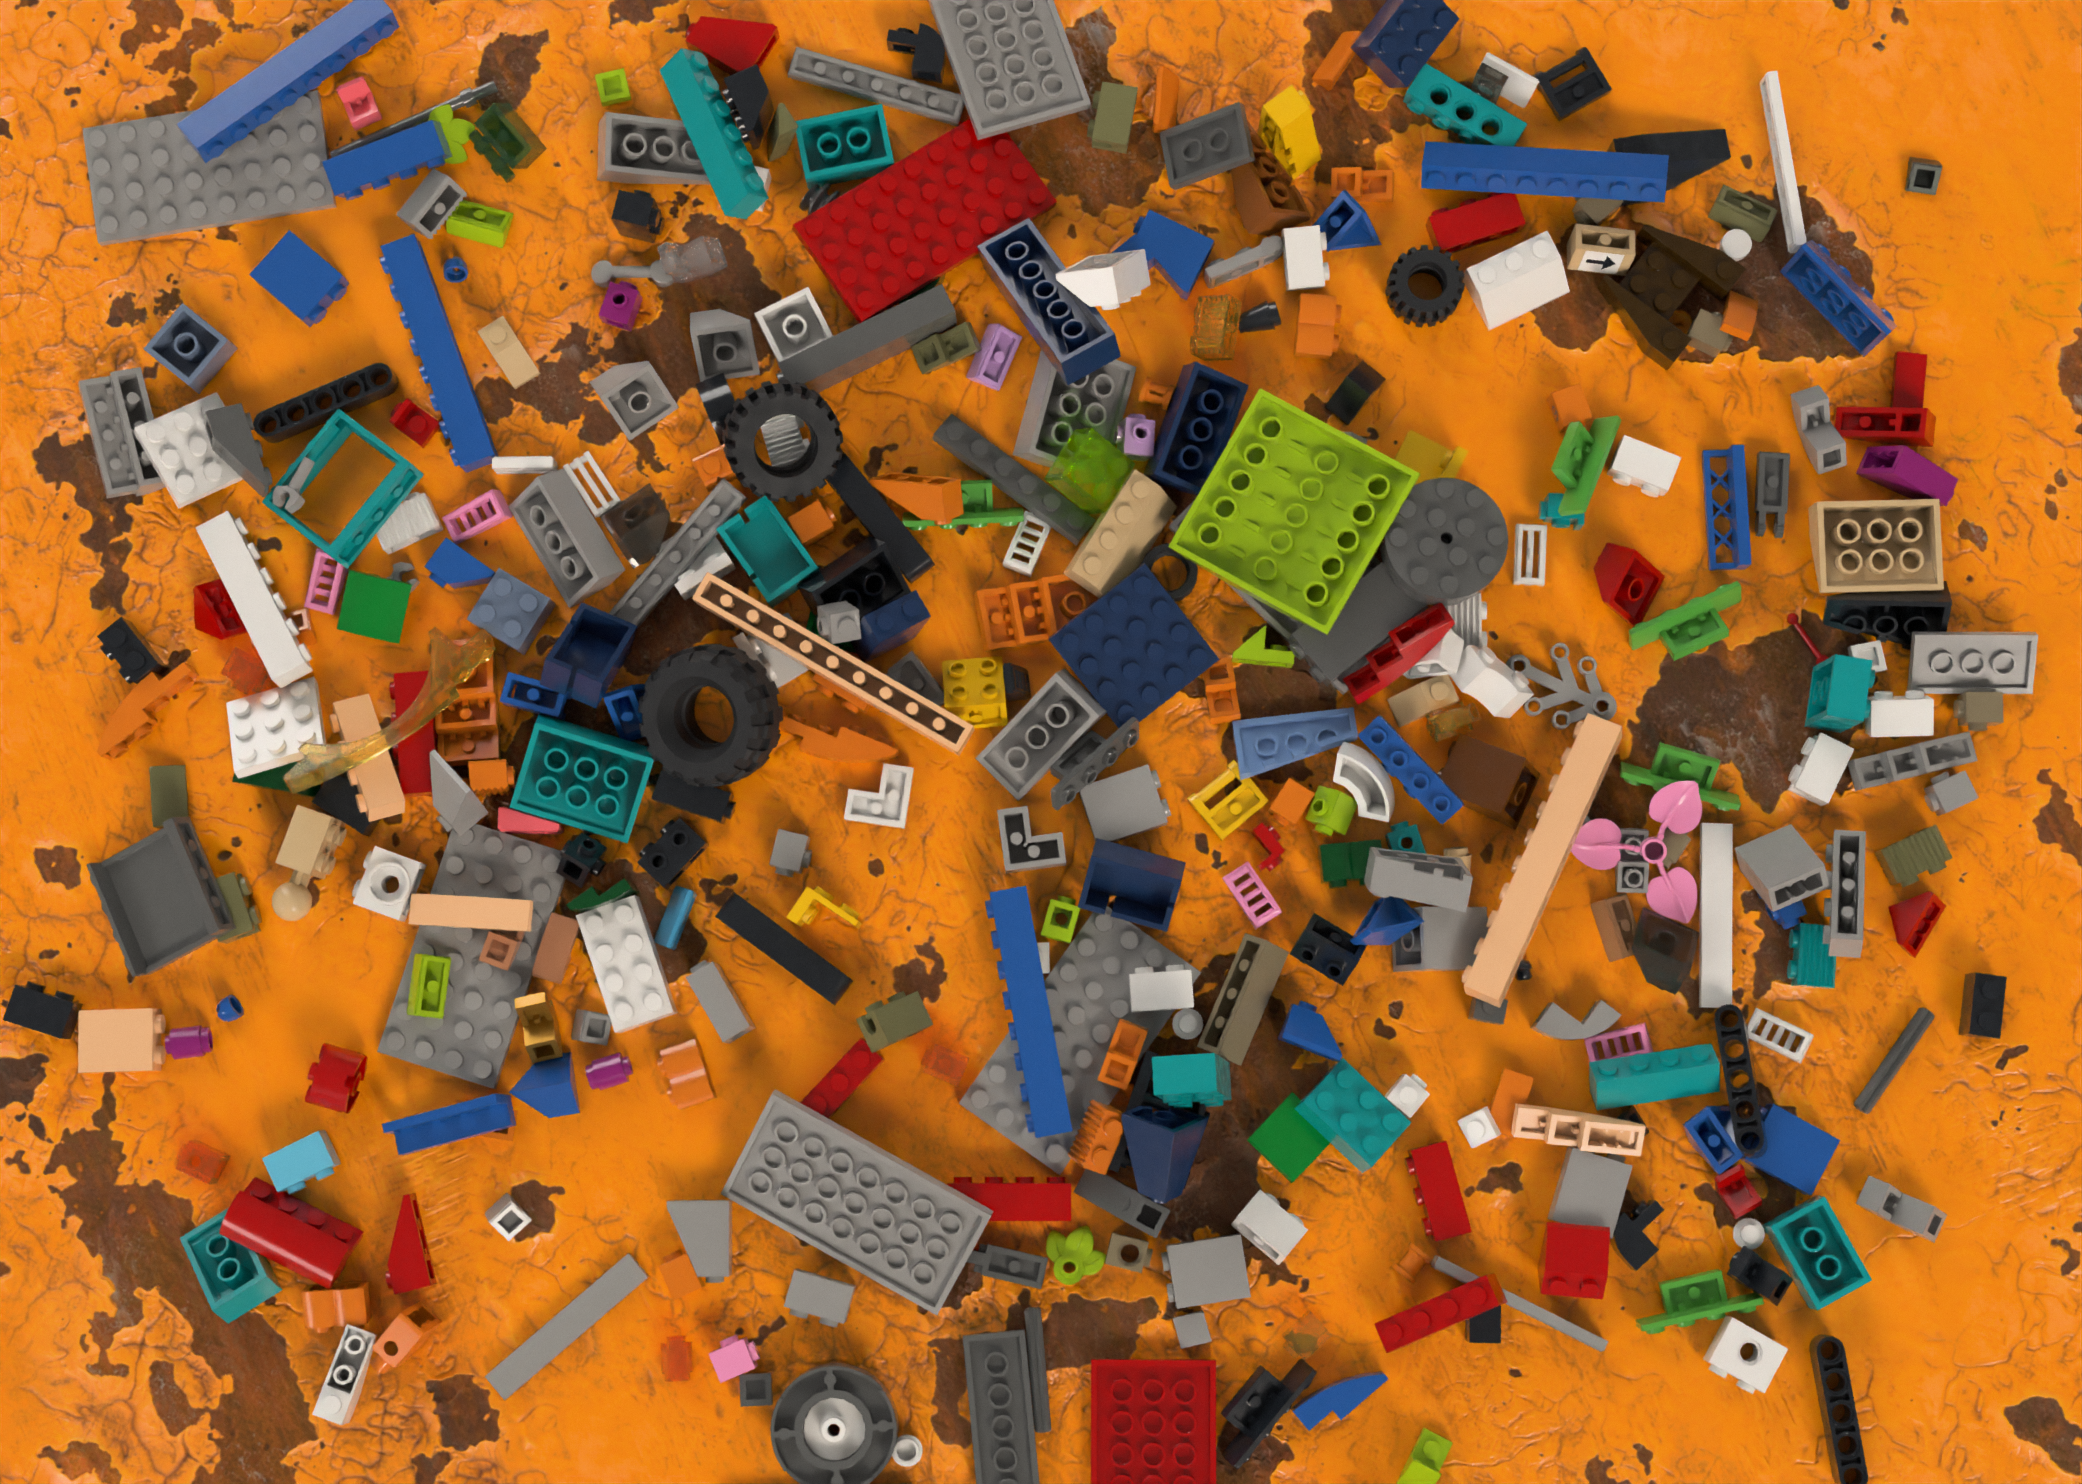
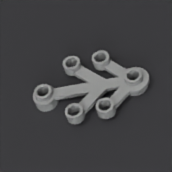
[1506,643,1617,730]

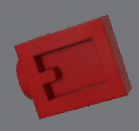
[389,398,440,448]

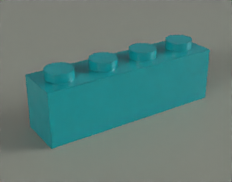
[1589,1044,1720,1110]

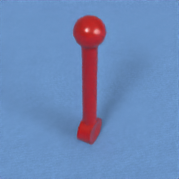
[1787,613,1828,665]

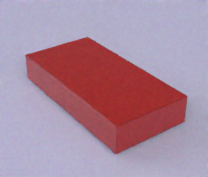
[1890,351,1927,408]

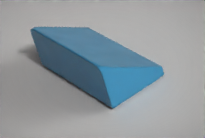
[654,886,697,950]

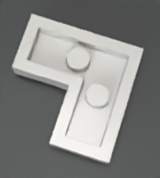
[844,763,914,829]

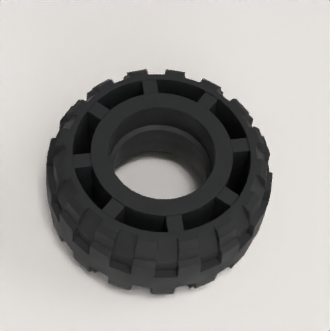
[638,644,783,787]

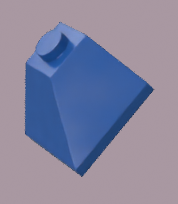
[1278,1001,1342,1062]

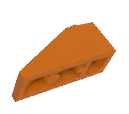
[870,472,964,525]

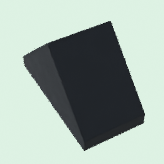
[1325,361,1386,426]

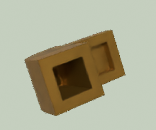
[514,992,563,1063]

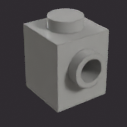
[817,601,861,644]
[1924,770,1979,816]
[769,829,812,877]

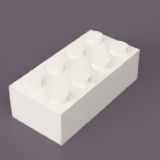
[576,895,678,1033]

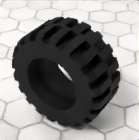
[722,379,843,502]

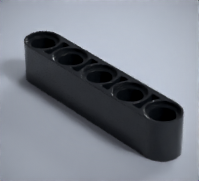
[253,363,399,443]
[825,452,935,584]
[715,892,853,1005]
[1715,1004,1768,1159]
[1809,1334,1868,1484]

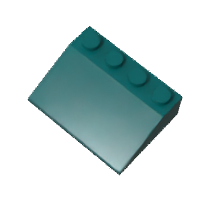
[510,713,654,843]

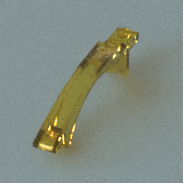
[283,626,496,794]

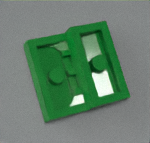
[336,569,412,644]
[1247,1092,1330,1183]

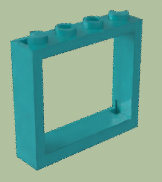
[262,408,424,569]

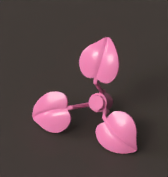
[1571,781,1702,923]

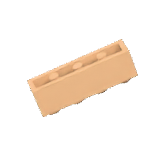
[329,693,405,822]

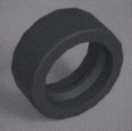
[1141,543,1198,602]

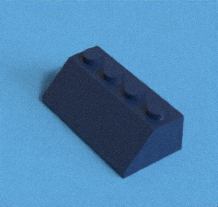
[1143,362,1249,496]

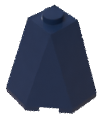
[1121,1106,1208,1204]

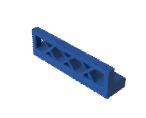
[1702,445,1752,571]
[382,1093,516,1156]

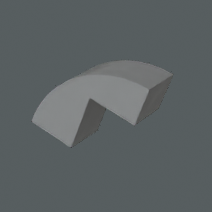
[1790,385,1847,475]
[1530,1000,1621,1040]
[1856,1176,1947,1243]

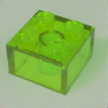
[1044,427,1136,514]

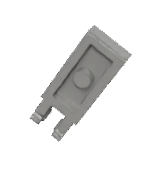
[1204,235,1284,289]

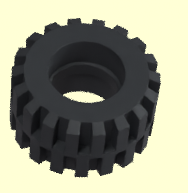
[1386,245,1465,328]

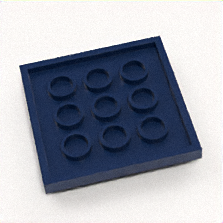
[1048,563,1220,728]

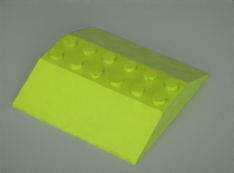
[1168,388,1420,635]

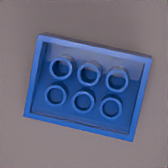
[1780,240,1897,357]

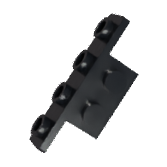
[1220,1358,1317,1469]

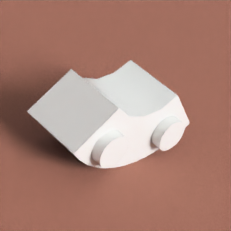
[1449,644,1534,718]
[1333,742,1395,822]

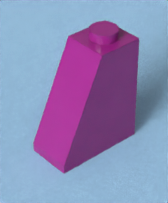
[1856,445,1958,506]

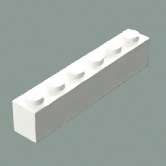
[196,511,313,688]

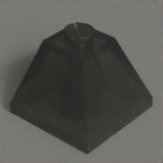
[599,483,670,569]
[1631,907,1699,995]

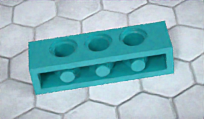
[1403,63,1527,146]

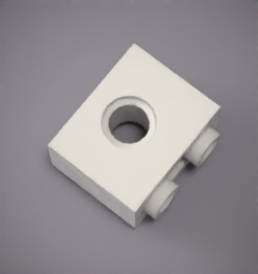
[352,846,427,922]
[1703,1315,1788,1394]

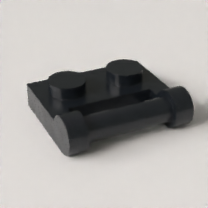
[1532,47,1612,121]

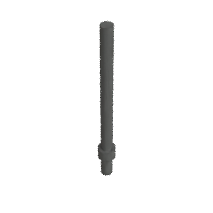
[330,80,498,158]

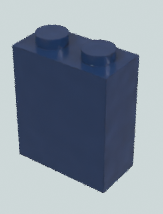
[850,590,931,663]

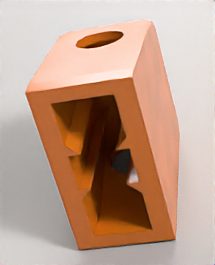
[370,1301,442,1374]

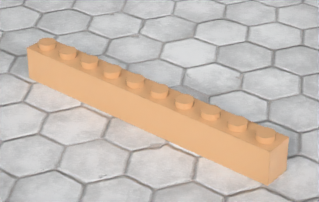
[692,572,975,756]
[1461,713,1623,1008]

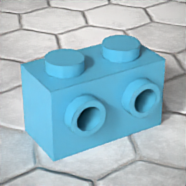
[262,1130,341,1195]

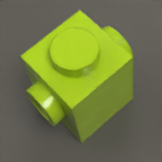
[1305,785,1358,836]

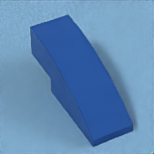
[1290,1371,1388,1431]

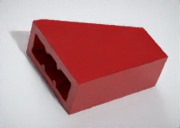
[685,16,780,75]

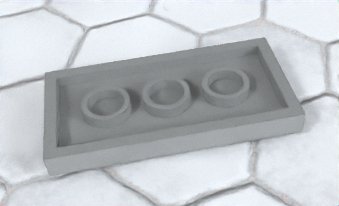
[1907,632,2038,694]

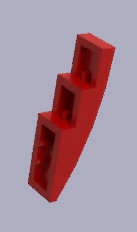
[1343,603,1455,705]

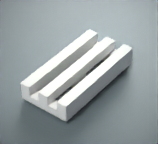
[563,451,621,518]
[492,456,557,474]
[1513,523,1547,587]

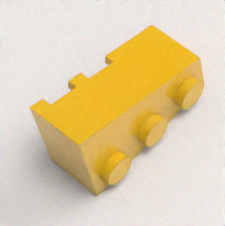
[1257,85,1321,180]

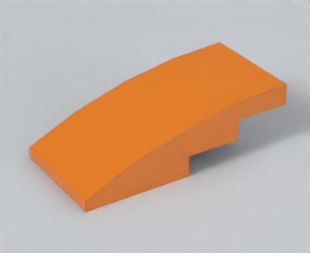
[974,575,1099,652]
[432,637,501,766]

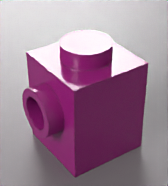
[599,281,643,332]

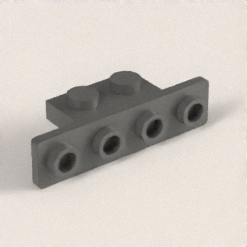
[1050,717,1139,811]

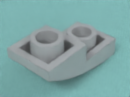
[1615,828,1649,893]

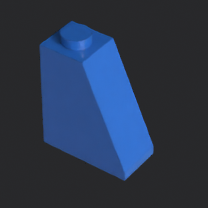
[1133,210,1214,301]

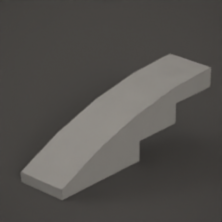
[1848,732,1978,791]

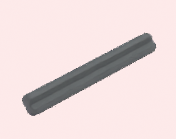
[1854,1007,1935,1114]
[1024,1307,1051,1433]

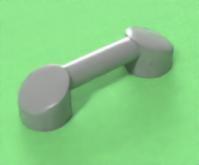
[591,260,676,288]

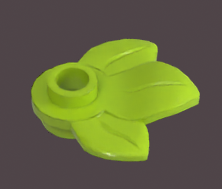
[428,104,475,164]
[1046,1226,1106,1285]

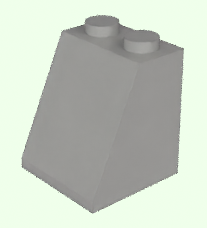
[1392,907,1488,972]

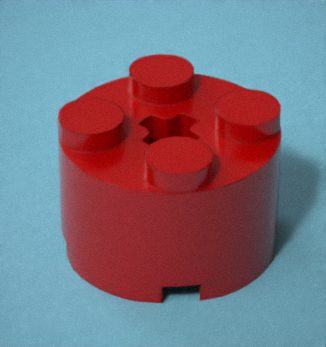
[305,1043,368,1114]

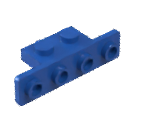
[1358,715,1464,824]

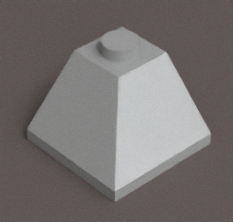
[690,309,760,382]
[590,361,679,441]
[430,749,488,837]

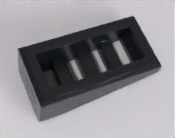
[1003,663,1031,702]

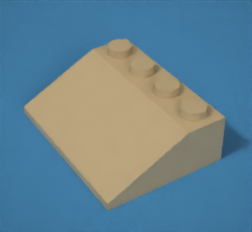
[1808,499,1944,593]

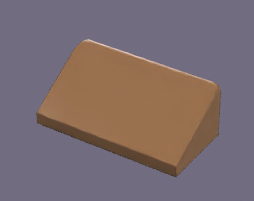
[1591,893,1645,962]

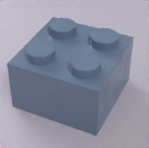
[144,303,238,394]
[467,568,556,655]

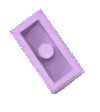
[966,323,1022,391]

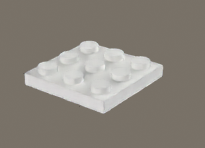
[134,392,244,509]
[226,676,327,779]

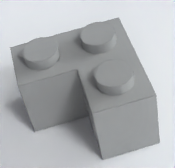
[997,806,1066,874]

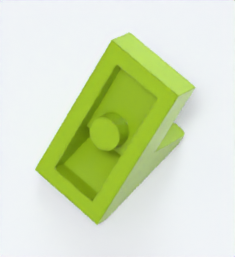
[1232,625,1295,668]
[1396,1427,1453,1484]

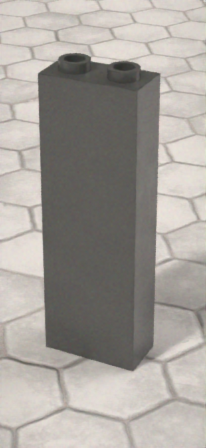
[776,284,957,393]
[1288,540,1446,687]

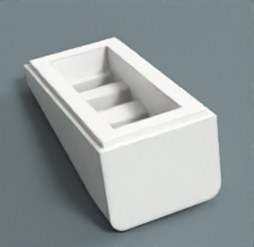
[1002,510,1051,578]
[1747,1008,1814,1064]

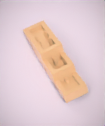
[408,893,534,932]
[1511,1104,1646,1156]

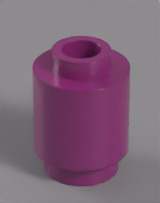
[165,1025,213,1060]
[585,1052,633,1090]

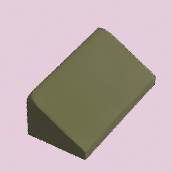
[767,103,798,162]
[1708,184,1777,242]
[149,765,189,829]

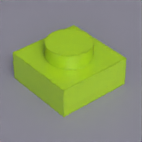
[595,68,632,107]

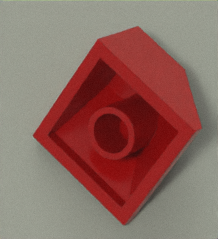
[1593,542,1665,627]

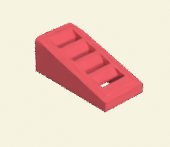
[498,806,564,835]

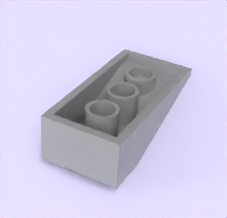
[597,112,711,185]
[975,669,1107,801]

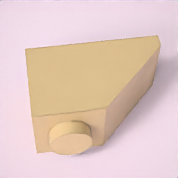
[477,316,541,389]
[1387,675,1459,727]

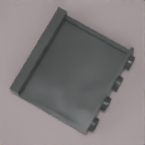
[86,817,236,977]

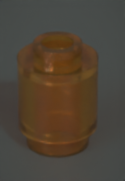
[660,1335,693,1382]

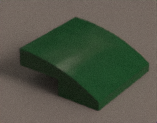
[566,878,640,913]

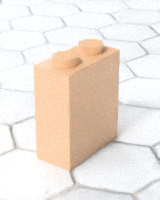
[78,1008,166,1073]

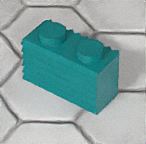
[1787,923,1836,989]

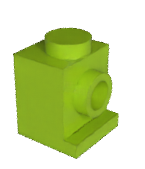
[1041,895,1080,944]

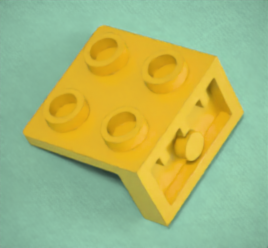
[1394,430,1469,486]
[942,656,1008,728]
[786,886,862,929]

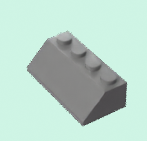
[508,468,626,608]

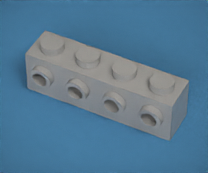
[1823,830,1866,958]

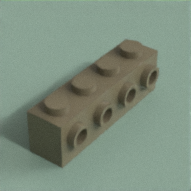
[1197,933,1289,1066]

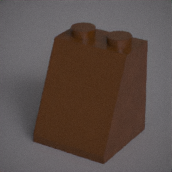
[1437,733,1540,830]

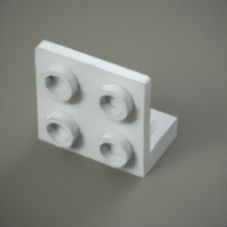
[653,537,736,600]
[732,613,810,689]

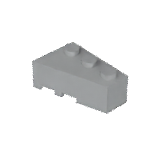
[1364,847,1473,912]

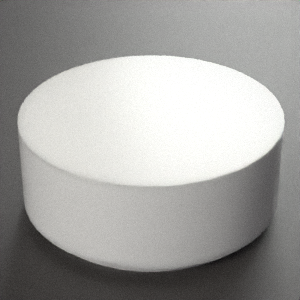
[1720,229,1752,261]

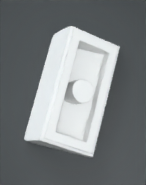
[1474,53,1539,108]

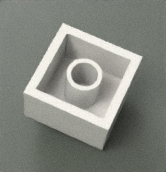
[754,287,833,363]

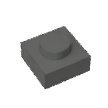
[739,1372,773,1407]

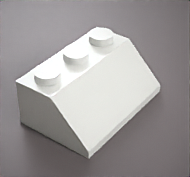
[1463,231,1570,331]
[1056,249,1151,310]

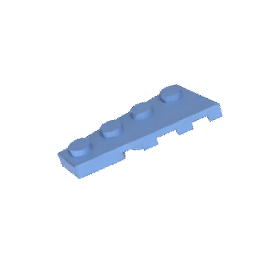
[1232,707,1358,780]

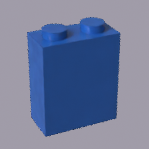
[249,230,350,327]
[1741,1104,1840,1195]

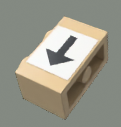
[1567,224,1636,276]

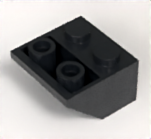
[722,64,774,150]

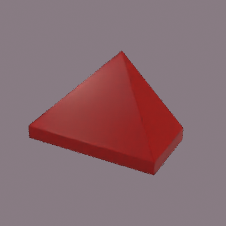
[193,579,247,640]
[1888,891,1946,958]

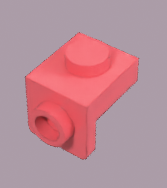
[336,76,383,131]

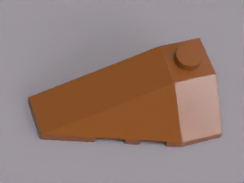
[1231,120,1311,236]

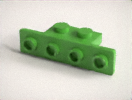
[1551,415,1622,516]
[902,479,1024,530]
[1628,581,1742,661]
[1619,742,1741,811]
[1635,1269,1764,1334]

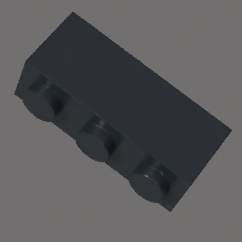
[797,536,911,621]

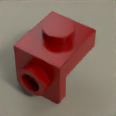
[1251,822,1286,872]
[1714,1164,1762,1219]

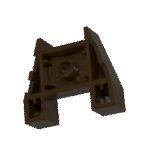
[1597,225,1746,370]

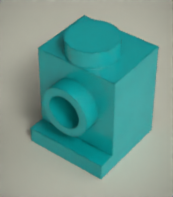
[1538,493,1585,530]
[1385,821,1427,854]

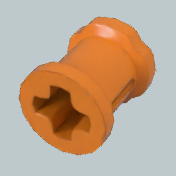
[1138,376,1175,412]
[1391,1242,1432,1284]

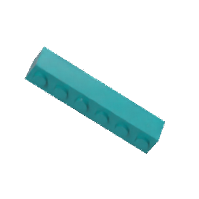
[660,48,769,219]

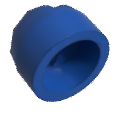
[443,256,468,283]
[216,995,244,1022]

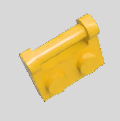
[1187,760,1269,841]

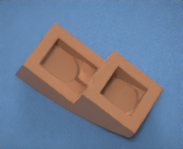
[479,913,533,971]
[532,913,580,984]

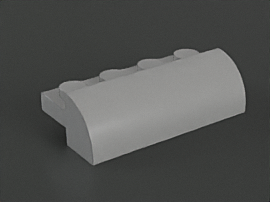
[78,367,165,498]

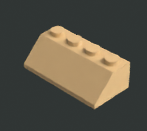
[1063,469,1177,598]

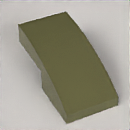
[911,322,982,374]

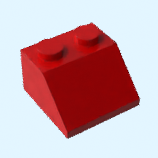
[1537,1222,1610,1300]

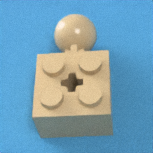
[272,805,347,921]

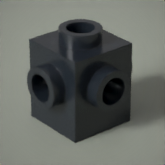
[556,832,607,888]

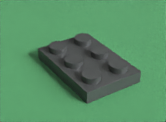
[1160,102,1255,190]

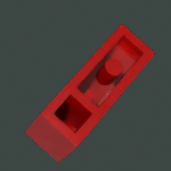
[1834,407,1936,447]
[385,1193,437,1295]

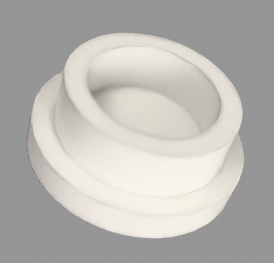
[1172,1008,1203,1039]
[1733,1218,1765,1250]
[892,1434,923,1467]

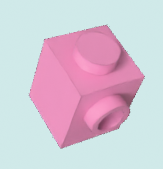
[709,1334,760,1383]

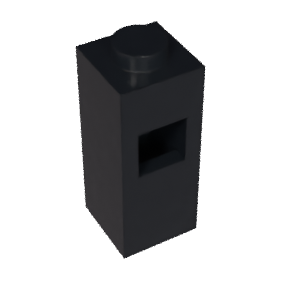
[651,770,736,824]

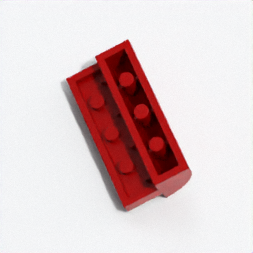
[219,1177,364,1289]

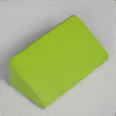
[446,200,513,248]
[407,954,451,1019]

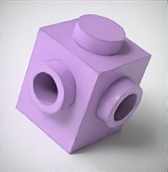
[1113,414,1155,462]

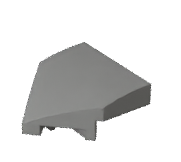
[880,651,944,712]

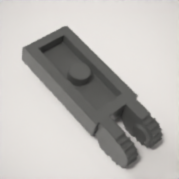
[1754,451,1790,538]

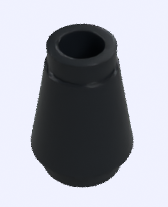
[1235,301,1282,334]

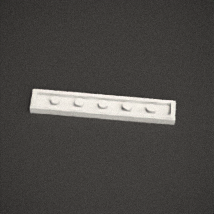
[1759,71,1807,253]
[1699,823,1733,1008]

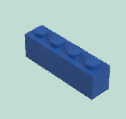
[322,120,453,201]

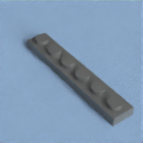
[932,414,1096,546]

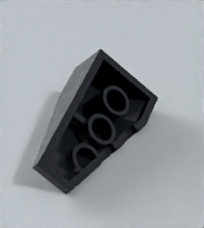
[1607,129,1731,207]
[1823,581,1952,651]

